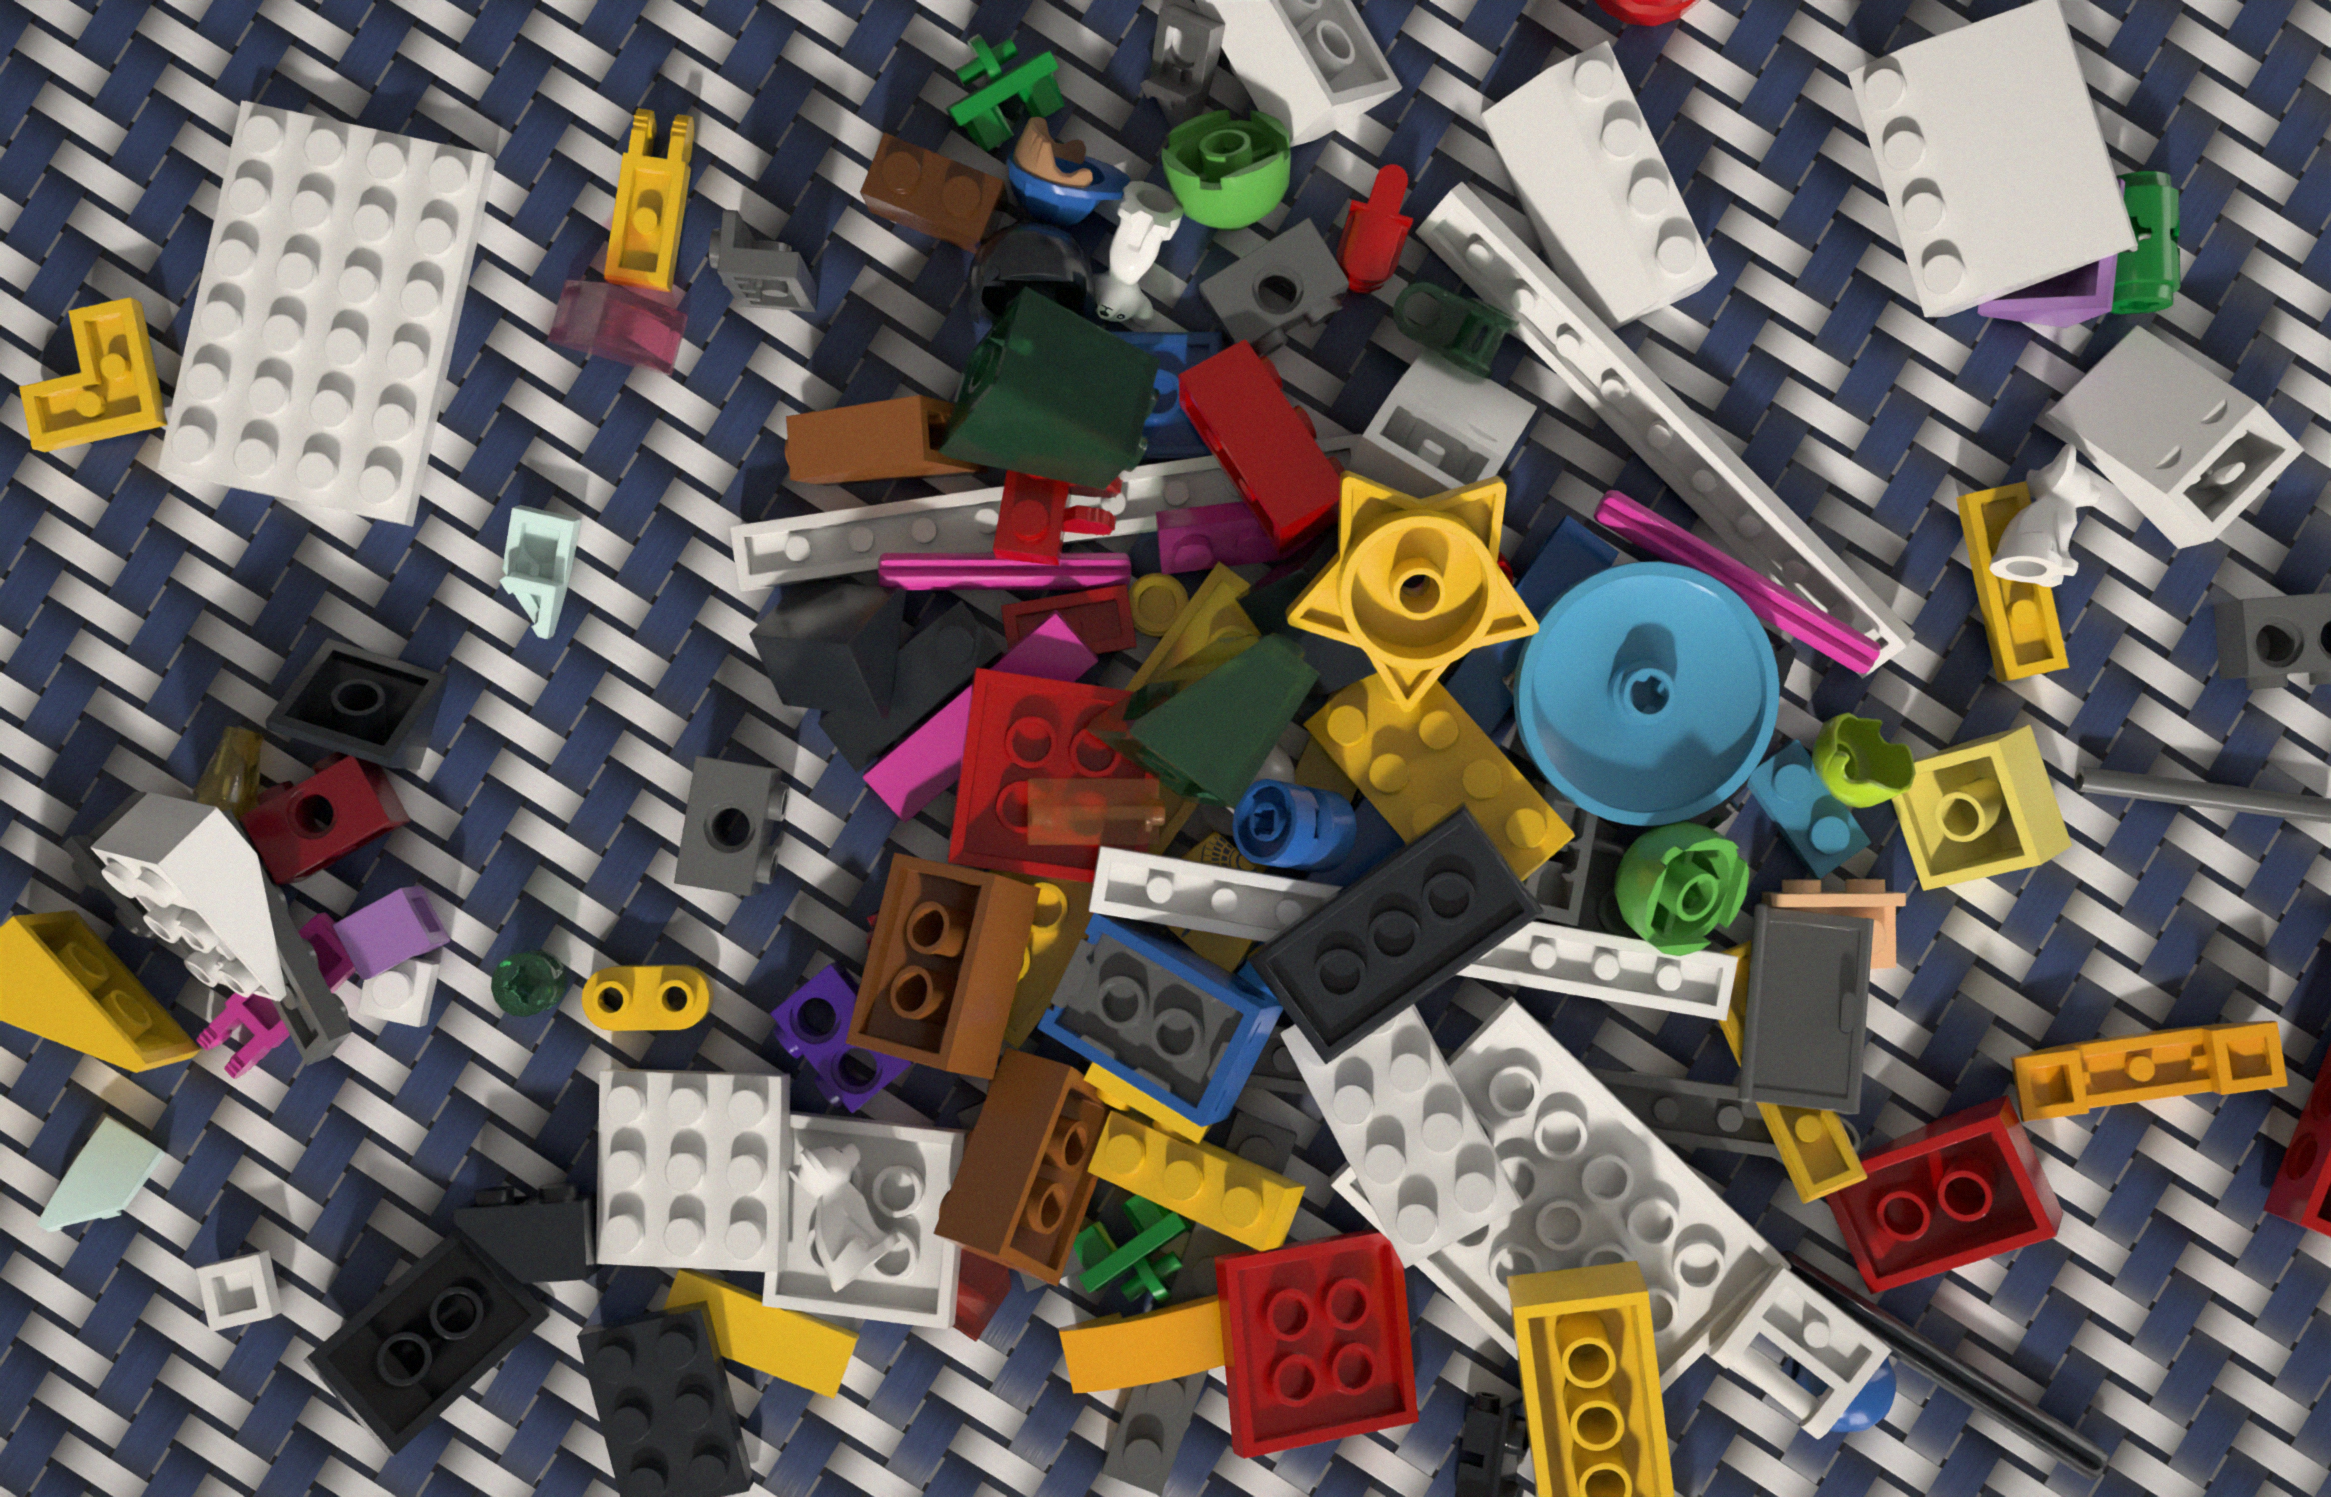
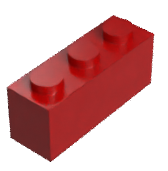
[1179,338,1345,555]

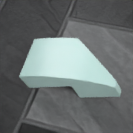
[499,505,581,639]
[37,1117,166,1232]

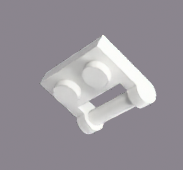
[1709,1263,1892,1439]

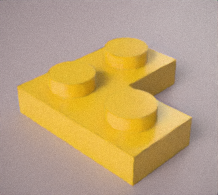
[19,297,168,452]

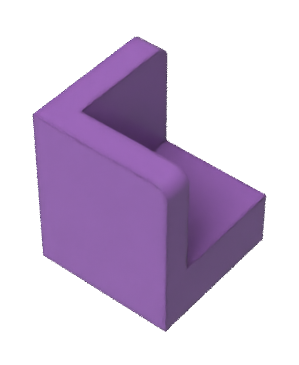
[332,886,451,980]

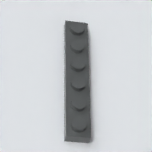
[1101,1110,1297,1496]

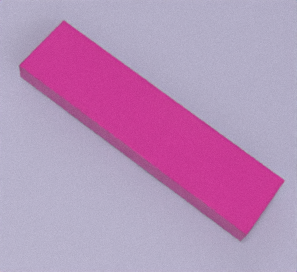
[862,609,1098,823]

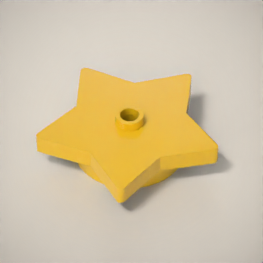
[1285,470,1540,712]

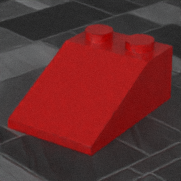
[1825,1095,2063,1295]

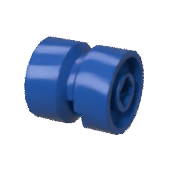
[1232,779,1357,873]

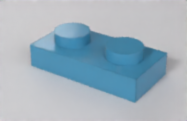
[1747,739,1871,879]

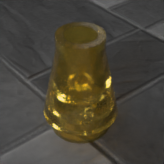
[191,726,264,824]

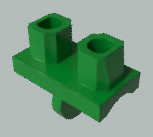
[945,34,1064,152]
[1073,1195,1192,1304]

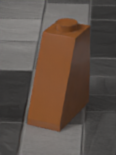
[785,395,988,486]

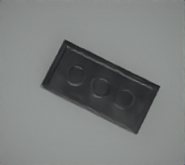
[1247,802,1544,1064]

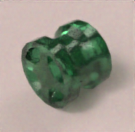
[491,950,568,1017]

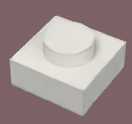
[357,957,441,1027]
[196,1249,282,1332]

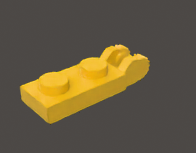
[604,108,695,293]

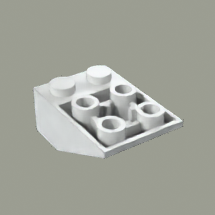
[2045,325,2304,549]
[1346,344,1537,499]
[90,792,287,1002]

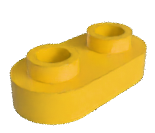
[581,964,714,1031]

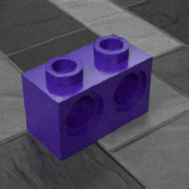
[770,960,914,1113]

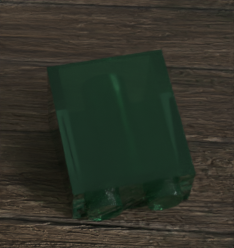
[938,286,1160,490]
[1086,632,1320,808]

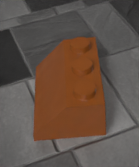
[845,853,1041,1080]
[933,1047,1119,1287]

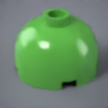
[1161,110,1291,231]
[1614,821,1749,956]

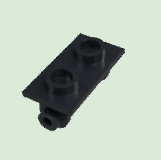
[1455,1392,1529,1497]

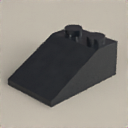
[303,1227,550,1456]

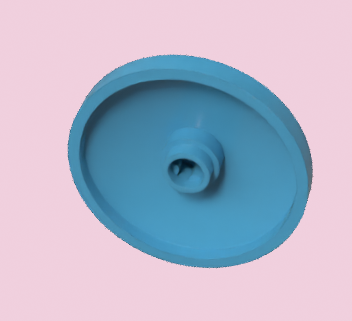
[1514,562,1779,826]

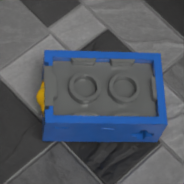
[1037,913,1283,1127]

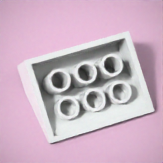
[1847,0,2138,317]

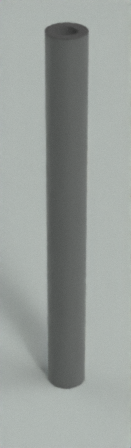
[2074,766,2331,824]

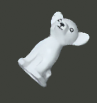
[1093,181,1184,328]
[1989,444,2101,587]
[788,1143,900,1292]

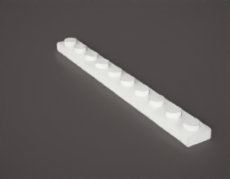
[1415,182,1915,679]
[730,434,1361,592]
[1088,844,1738,1021]

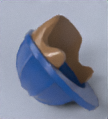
[1006,117,1132,226]

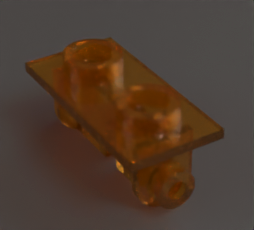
[1028,778,1165,845]

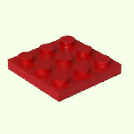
[946,668,1169,883]
[1214,1228,1419,1459]

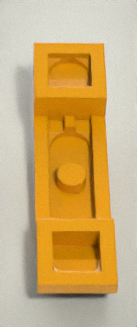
[2011,1020,2288,1122]
[1058,1294,1225,1393]

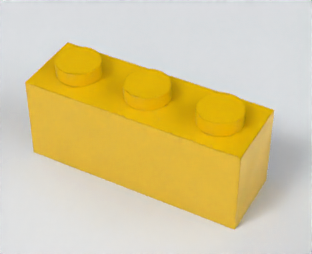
[1087,1110,1306,1252]

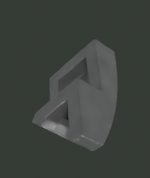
[1140,3,1225,139]

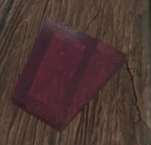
[548,280,689,376]

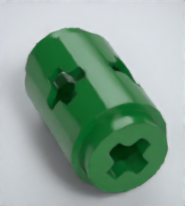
[2110,171,2181,314]

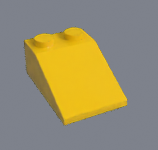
[0,910,201,1073]

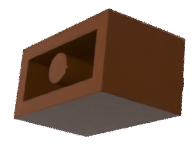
[860,133,1009,254]

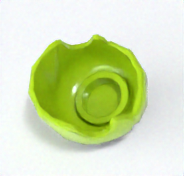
[1812,712,1916,808]

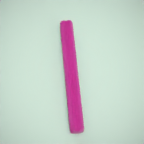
[1593,490,1881,674]

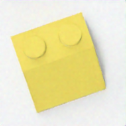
[1892,724,2072,891]

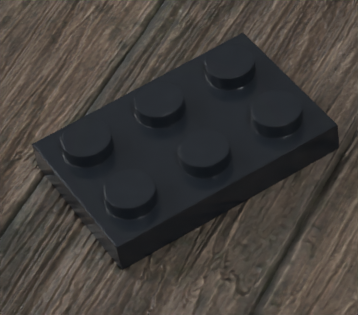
[577,1300,754,1497]

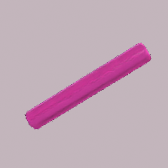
[878,553,1131,590]

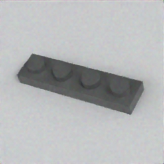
[222,809,353,1066]

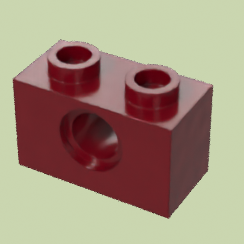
[240,752,411,885]

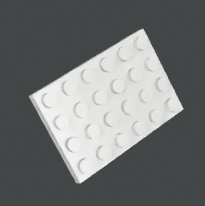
[157,100,495,527]
[1330,996,1792,1394]

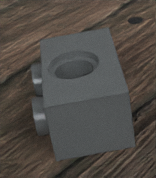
[1199,218,1349,358]
[674,756,789,896]

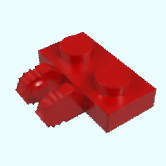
[993,430,1123,566]

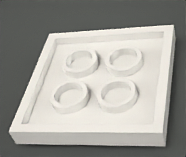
[596,1068,790,1272]
[762,1111,971,1329]

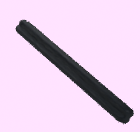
[1781,1250,2109,1481]

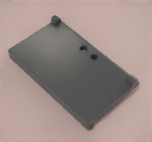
[1738,903,1874,1114]

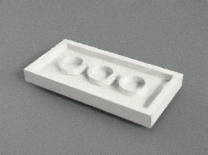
[1280,1004,1524,1269]

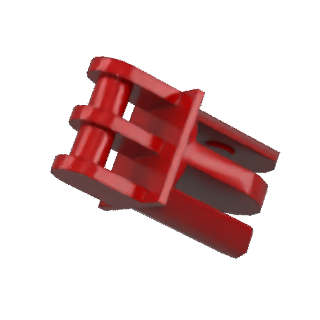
[1336,164,1413,294]

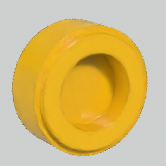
[1128,573,1189,638]

